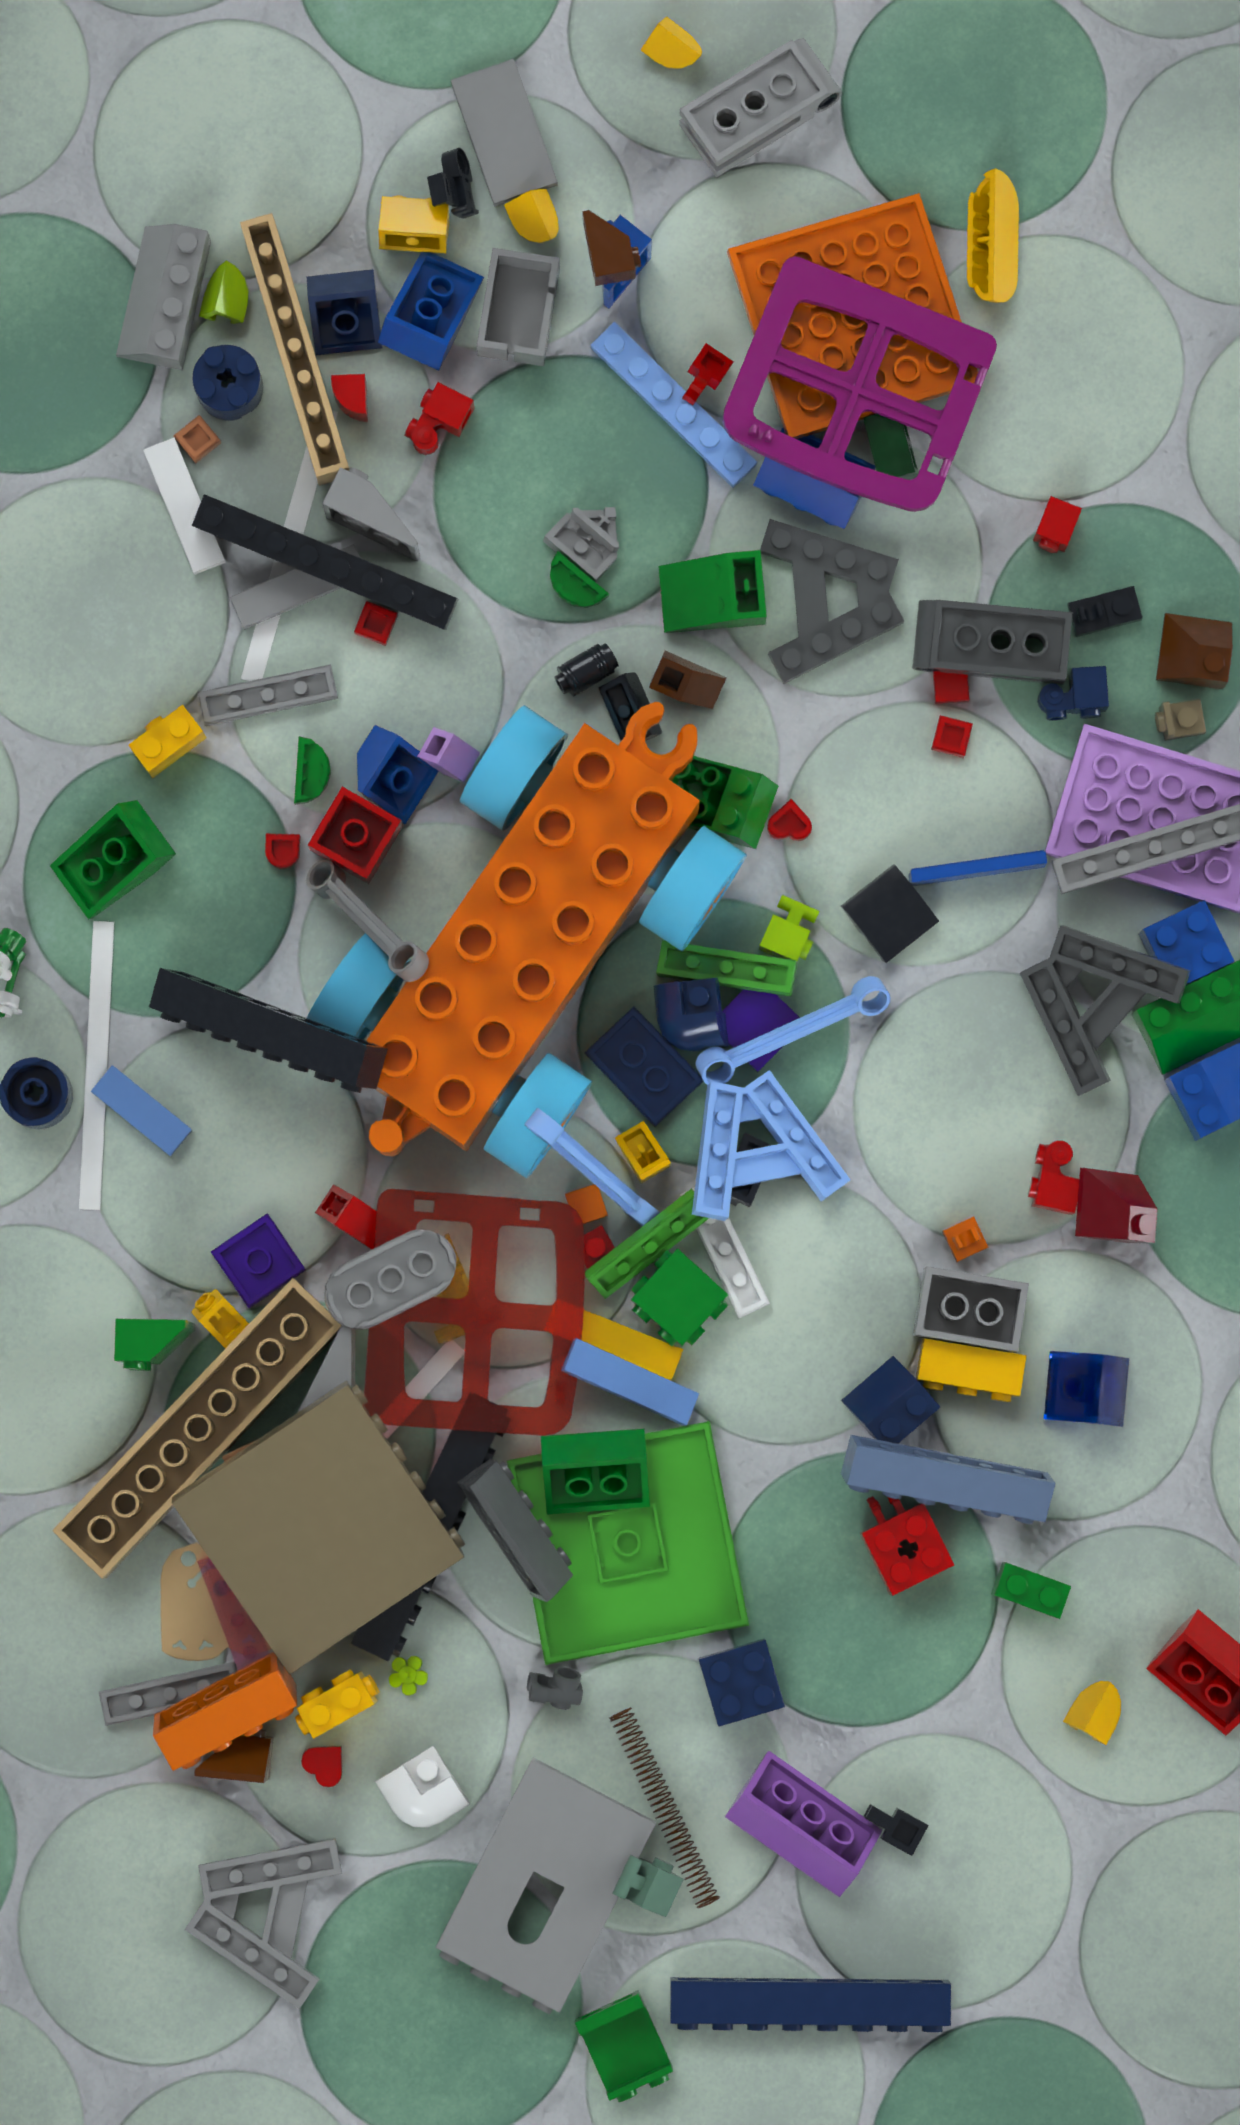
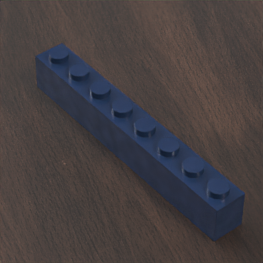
[670,1977,951,2032]

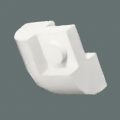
[375,1745,470,1828]

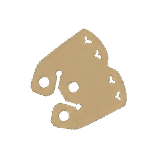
[160,1542,271,1661]

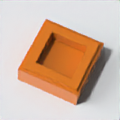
[565,1184,608,1227]

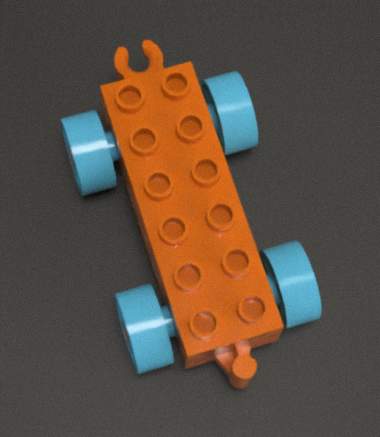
[307,702,747,1179]

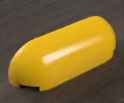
[967,168,1019,303]

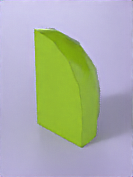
[199,260,249,324]

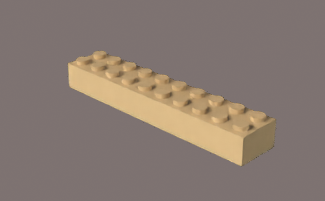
[52,1278,341,1579]

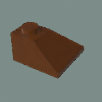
[1156,613,1233,690]
[194,1729,274,1783]

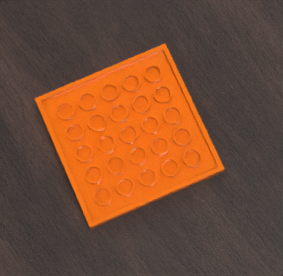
[727,193,978,439]

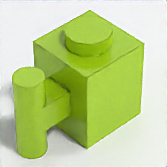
[759,895,820,962]

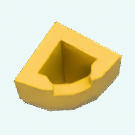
[641,16,702,69]
[504,189,559,243]
[1063,1681,1121,1745]

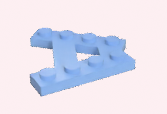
[692,1070,850,1221]

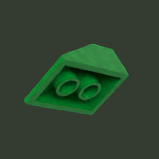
[50,800,176,920]

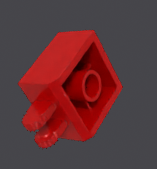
[860,1496,954,1596]

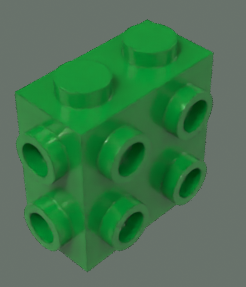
[631,1248,729,1347]

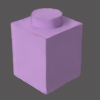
[417,727,480,782]

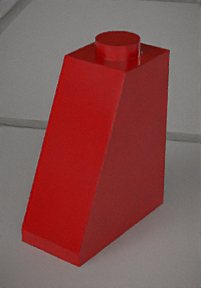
[315,1184,407,1250]

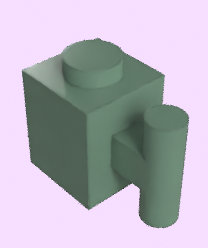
[612,1855,684,1917]

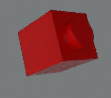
[1033,496,1082,553]

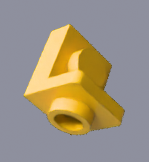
[191,1289,249,1348]

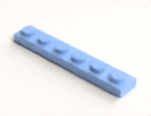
[591,321,757,488]

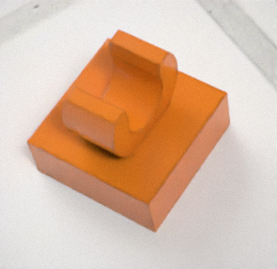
[942,1216,988,1262]

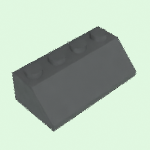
[456,1459,573,1602]

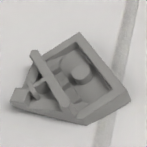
[543,507,619,582]

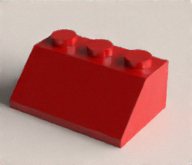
[1146,1609,1240,1736]

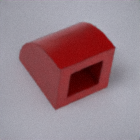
[331,374,368,422]

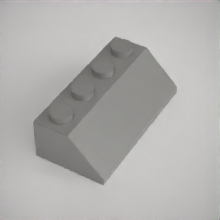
[116,224,211,370]

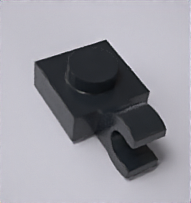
[863,1804,929,1856]

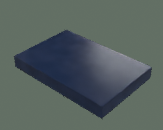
[584,1006,704,1127]

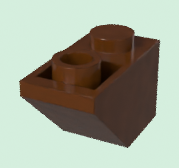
[649,650,727,709]

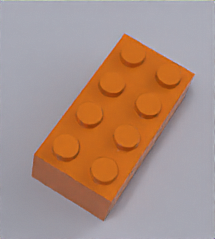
[153,1652,297,1771]

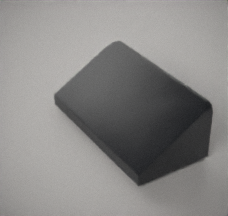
[598,672,662,741]

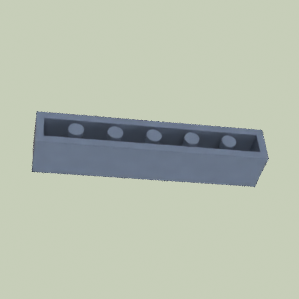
[841,1435,1056,1524]

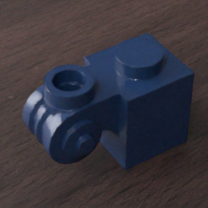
[1037,666,1109,721]

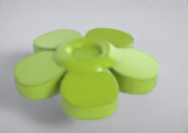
[388,1656,428,1695]

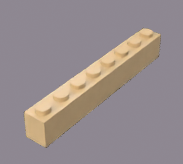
[240,213,349,486]

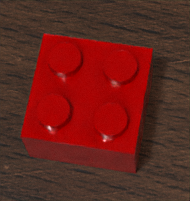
[308,786,403,884]

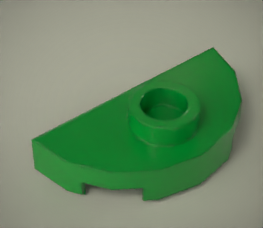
[550,551,609,608]
[294,736,331,805]

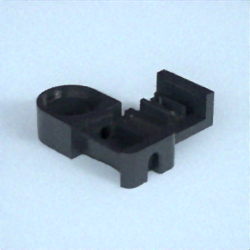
[427,148,479,219]

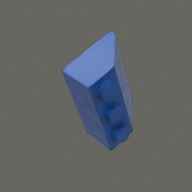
[753,428,876,529]

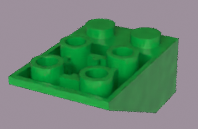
[658,550,767,633]
[672,756,779,849]

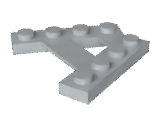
[185,1838,342,2009]

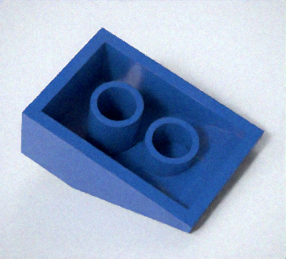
[378,252,484,371]
[1164,1042,1240,1141]

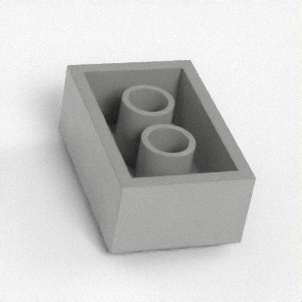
[913,1266,1029,1353]

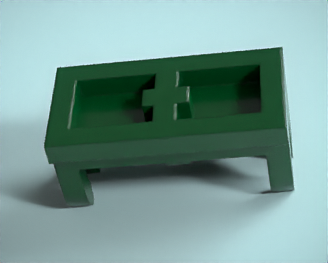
[863,414,919,480]

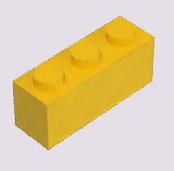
[916,1338,1027,1402]

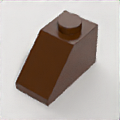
[582,210,641,286]

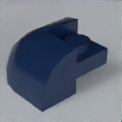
[653,978,729,1051]

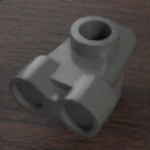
[527,1667,583,1710]

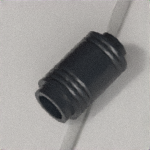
[554,643,619,697]

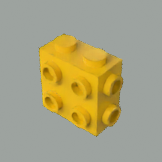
[295,1669,380,1739]

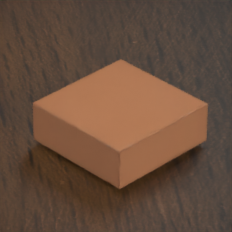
[173,415,221,464]

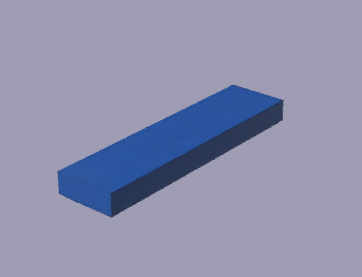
[908,850,1047,886]

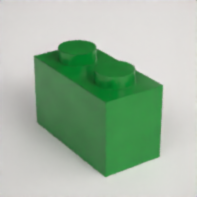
[991,1562,1071,1619]

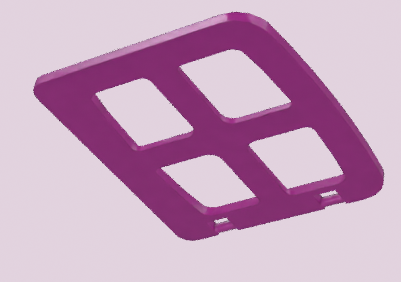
[722,256,997,512]

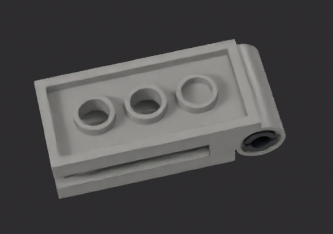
[679,38,842,178]

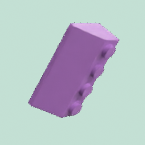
[725,1751,883,1897]

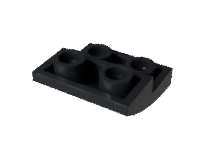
[841,864,939,963]

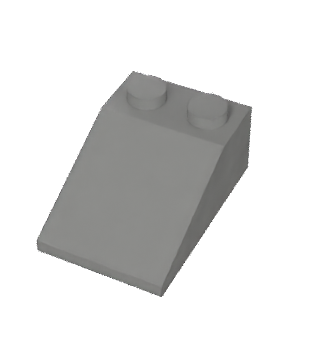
[322,467,420,561]
[298,1325,356,1412]

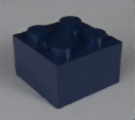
[698,1639,785,1727]

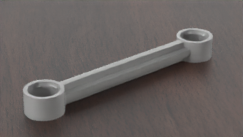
[306,859,429,982]

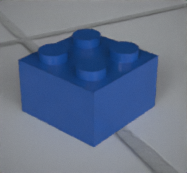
[1138,900,1235,986]

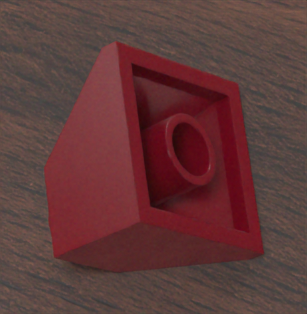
[1075,1168,1157,1243]

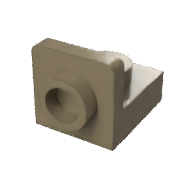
[1155,699,1206,741]

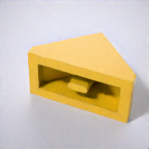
[615,1121,671,1184]

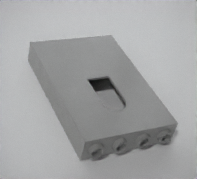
[435,1757,656,2014]

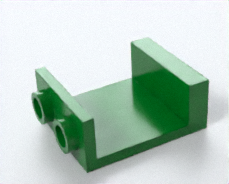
[575,1990,673,2102]

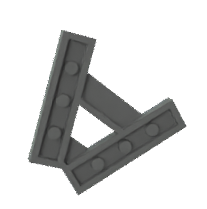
[760,519,904,684]
[1020,925,1191,1096]

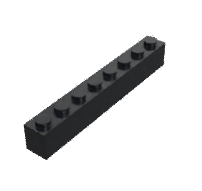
[192,494,459,630]
[149,968,388,1093]
[351,1392,511,1661]

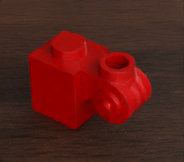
[404,382,475,455]
[1028,1140,1079,1215]

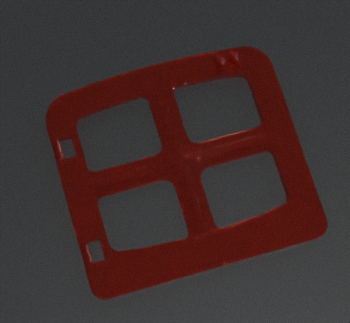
[364,1189,585,1436]

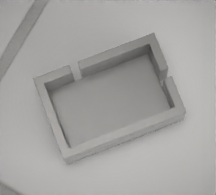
[477,248,560,366]

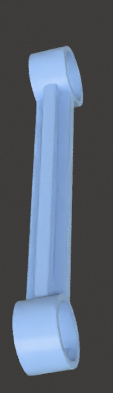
[696,976,890,1085]
[524,1108,660,1226]

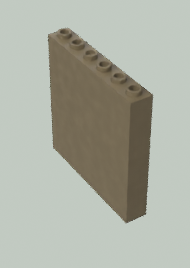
[172,1380,465,1675]

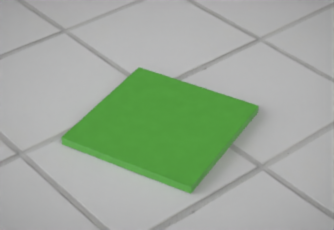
[507,1421,749,1665]

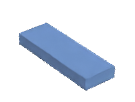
[91,1065,192,1157]

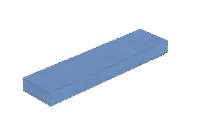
[561,1338,699,1426]

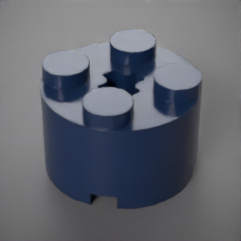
[192,345,263,421]
[0,1057,73,1129]

